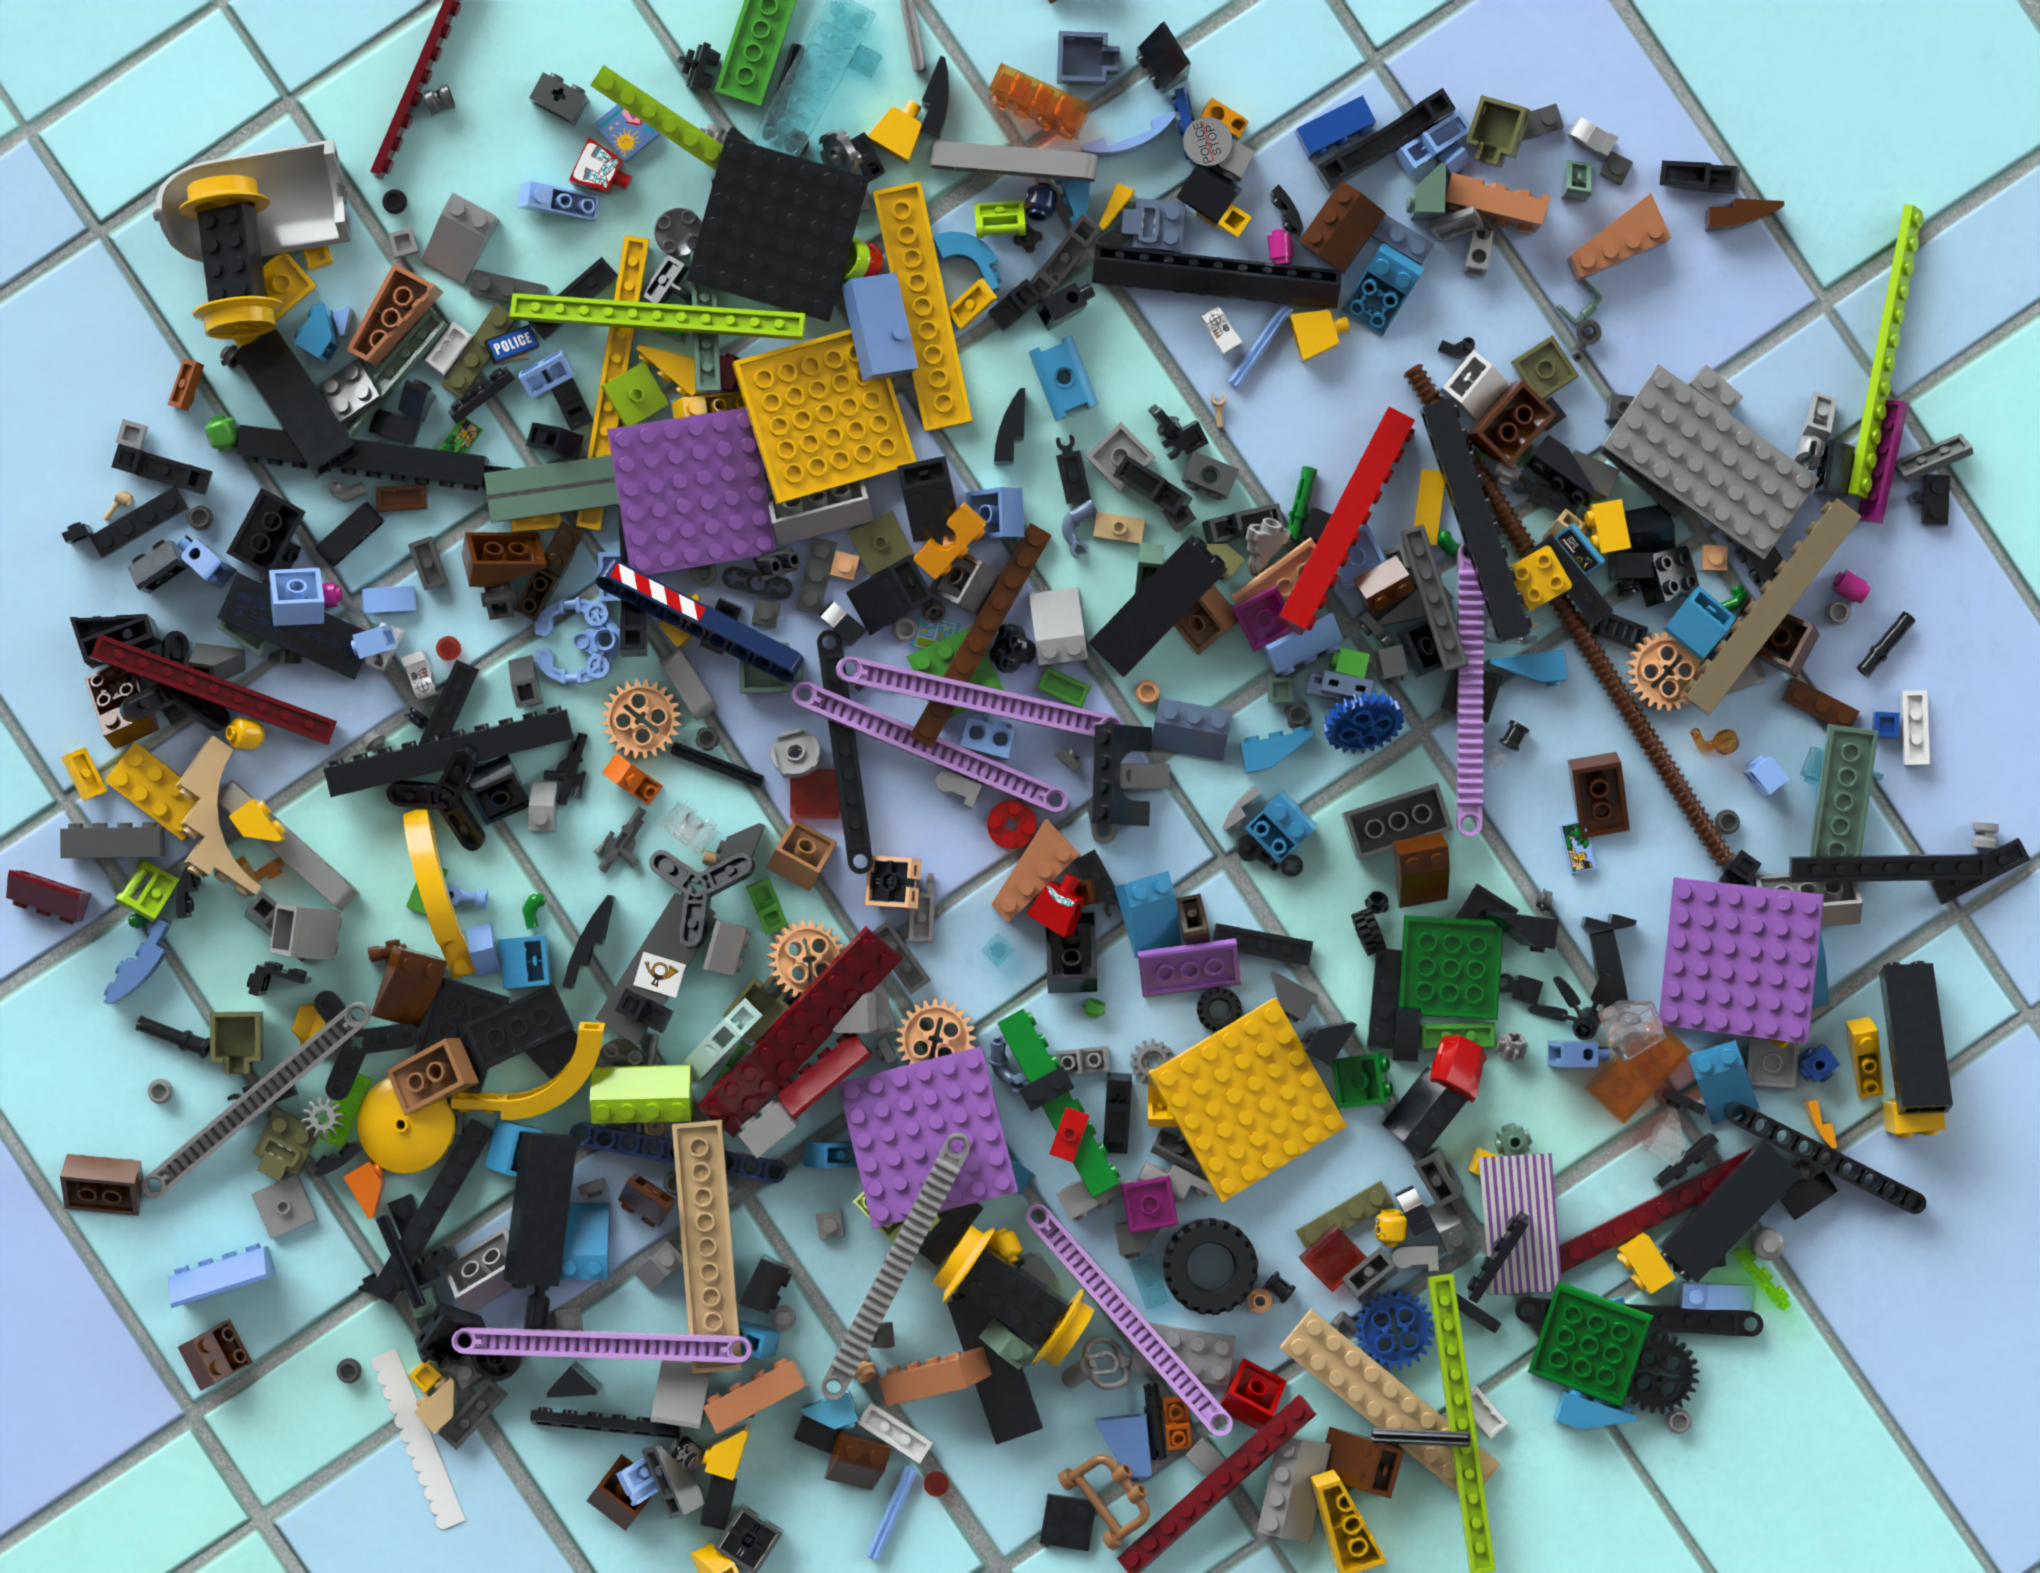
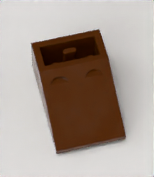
[85,666,160,750]
[1325,1426,1404,1499]

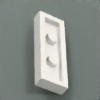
[1900,690,1930,765]
[857,1402,933,1464]

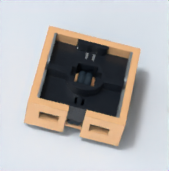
[865,856,922,909]

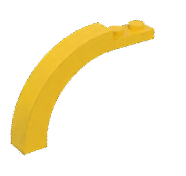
[403,808,476,979]
[451,1022,605,1120]

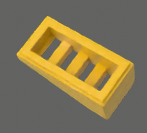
[1099,183,1135,234]

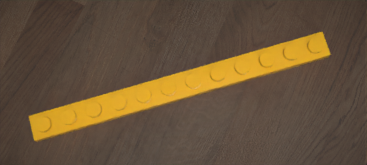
[576,235,650,531]

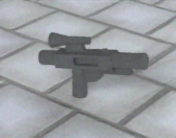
[594,806,647,873]

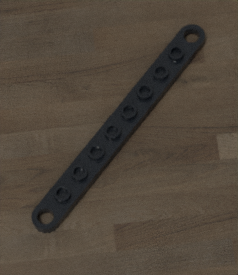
[817,630,873,874]
[1515,1297,1764,1337]

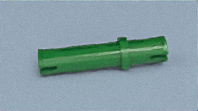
[1287,466,1318,542]

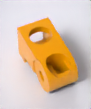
[1199,98,1249,140]

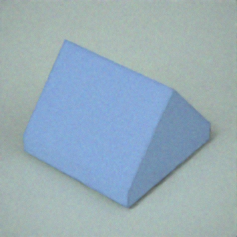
[1437,142,1472,176]

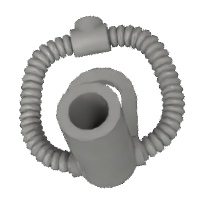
[1061,1336,1131,1390]

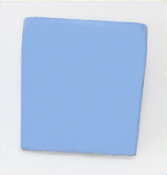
[332,307,354,339]

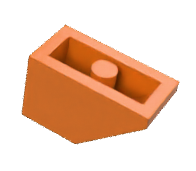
[343,1160,385,1219]

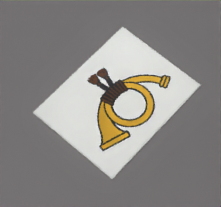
[633,952,686,998]

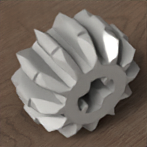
[301,1097,344,1140]

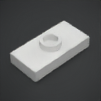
[424,321,473,376]
[1470,1385,1509,1440]

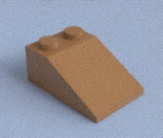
[386,1038,479,1115]

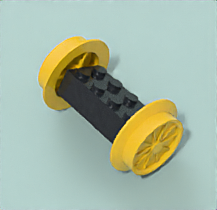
[179,175,283,339]
[931,1225,1095,1368]

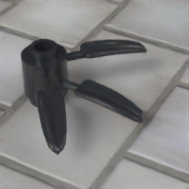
[1528,973,1611,1040]

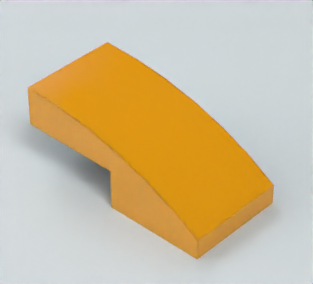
[1803,1099,1837,1148]

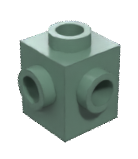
[1494,1123,1532,1156]

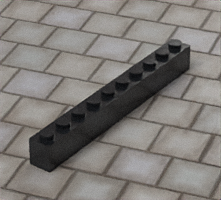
[1092,244,1341,309]
[1420,398,1532,645]
[237,425,489,491]
[323,705,574,797]

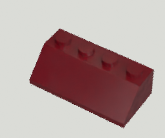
[777,1033,873,1120]

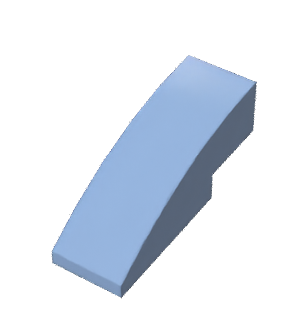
[1394,110,1471,175]

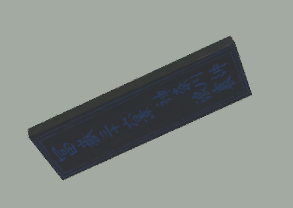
[217,573,365,680]

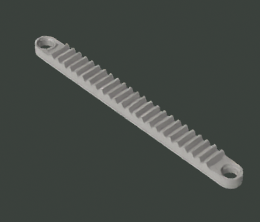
[141,1001,371,1199]
[821,1132,970,1400]

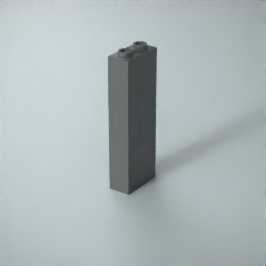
[595,892,719,1046]

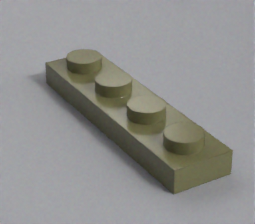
[441,303,516,399]
[1295,1180,1393,1253]

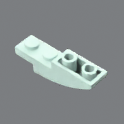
[680,998,763,1082]

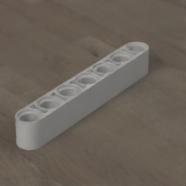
[930,141,1098,182]
[217,779,359,911]

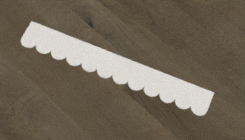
[371,1348,466,1529]

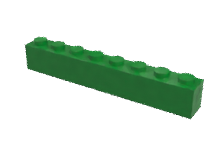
[997,1009,1121,1199]

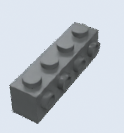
[60,822,165,859]

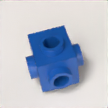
[1798,1044,1840,1083]

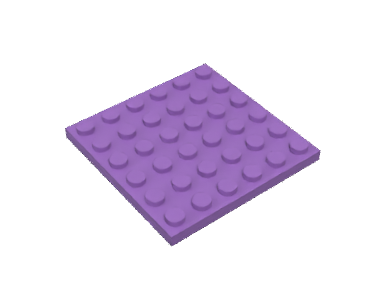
[607,407,776,575]
[1658,877,1825,1044]
[838,1046,1018,1229]

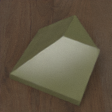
[1206,544,1245,584]

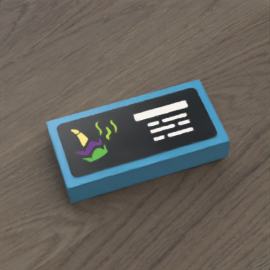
[1554,522,1605,576]

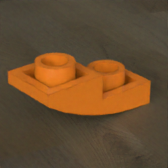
[1162,1395,1192,1451]

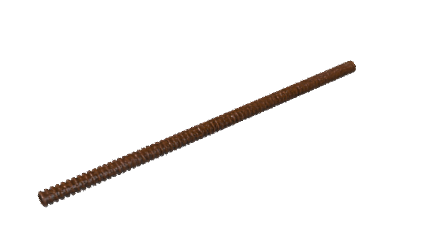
[1404,364,1735,866]

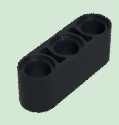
[314,502,384,568]

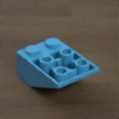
[1341,243,1425,336]

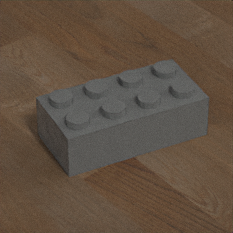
[1341,783,1453,860]

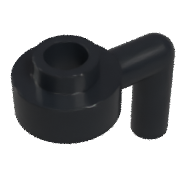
[1236,835,1279,871]

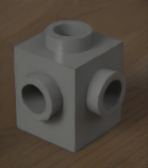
[481,581,518,620]

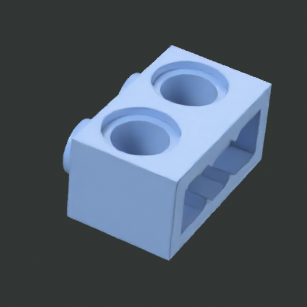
[519,349,575,399]
[351,624,398,659]
[960,714,1016,760]
[1743,755,1789,796]

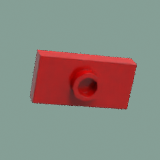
[1049,1107,1090,1163]

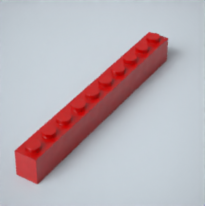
[1276,406,1415,636]

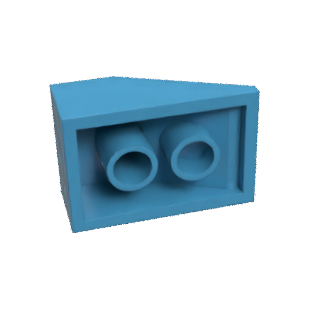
[1114,871,1181,958]
[1688,1038,1760,1124]
[560,1203,610,1280]

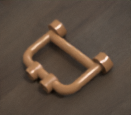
[1058,1454,1150,1550]

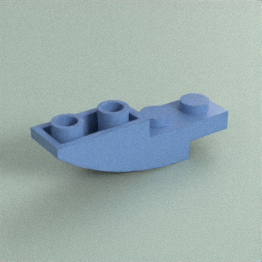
[104,918,172,1004]

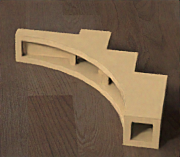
[175,736,261,897]

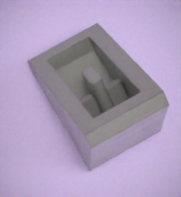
[833,991,878,1033]

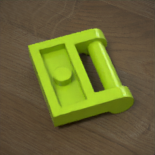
[974,200,1026,239]
[115,859,180,922]

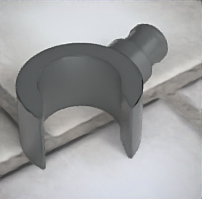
[268,650,302,664]

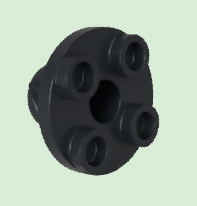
[989,624,1036,674]

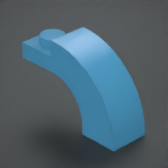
[933,231,1002,293]

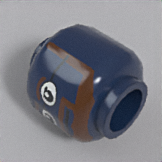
[1023,182,1058,221]

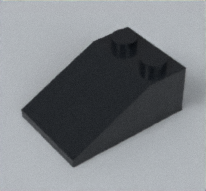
[1136,21,1191,94]
[1045,912,1097,993]

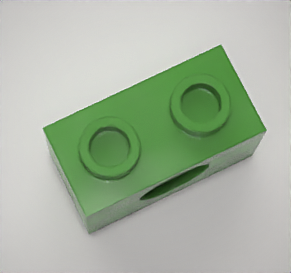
[1329,647,1370,678]

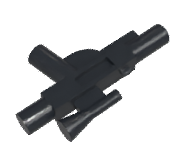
[544,732,588,806]

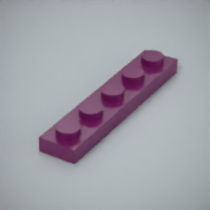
[1858,400,1909,524]

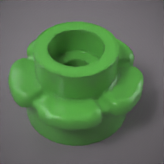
[1082,998,1106,1019]

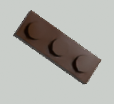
[1781,678,1860,727]

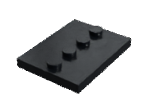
[414,977,510,1092]

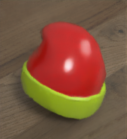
[842,237,883,281]

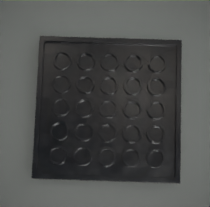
[686,136,870,322]

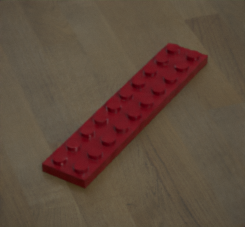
[696,926,903,1138]

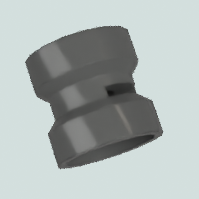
[424,84,455,115]

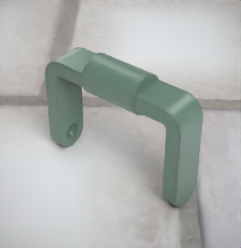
[1556,279,1602,325]

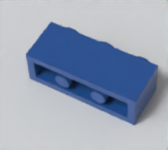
[1295,95,1376,159]

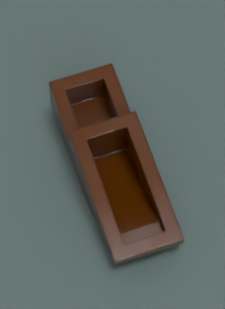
[1705,198,1785,231]

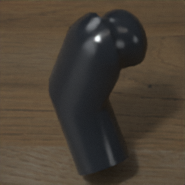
[1437,337,1475,359]

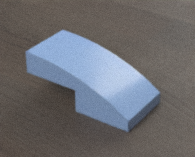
[362,586,416,614]

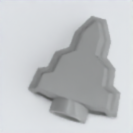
[1245,518,1292,575]

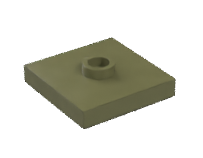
[1510,335,1579,400]
[848,510,914,577]

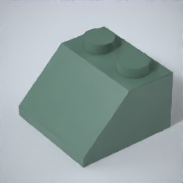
[1406,163,1446,221]

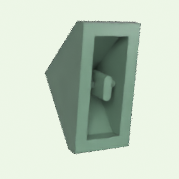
[1561,160,1592,202]

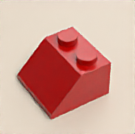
[1220,1358,1287,1431]

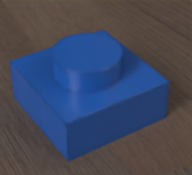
[1872,712,1900,738]

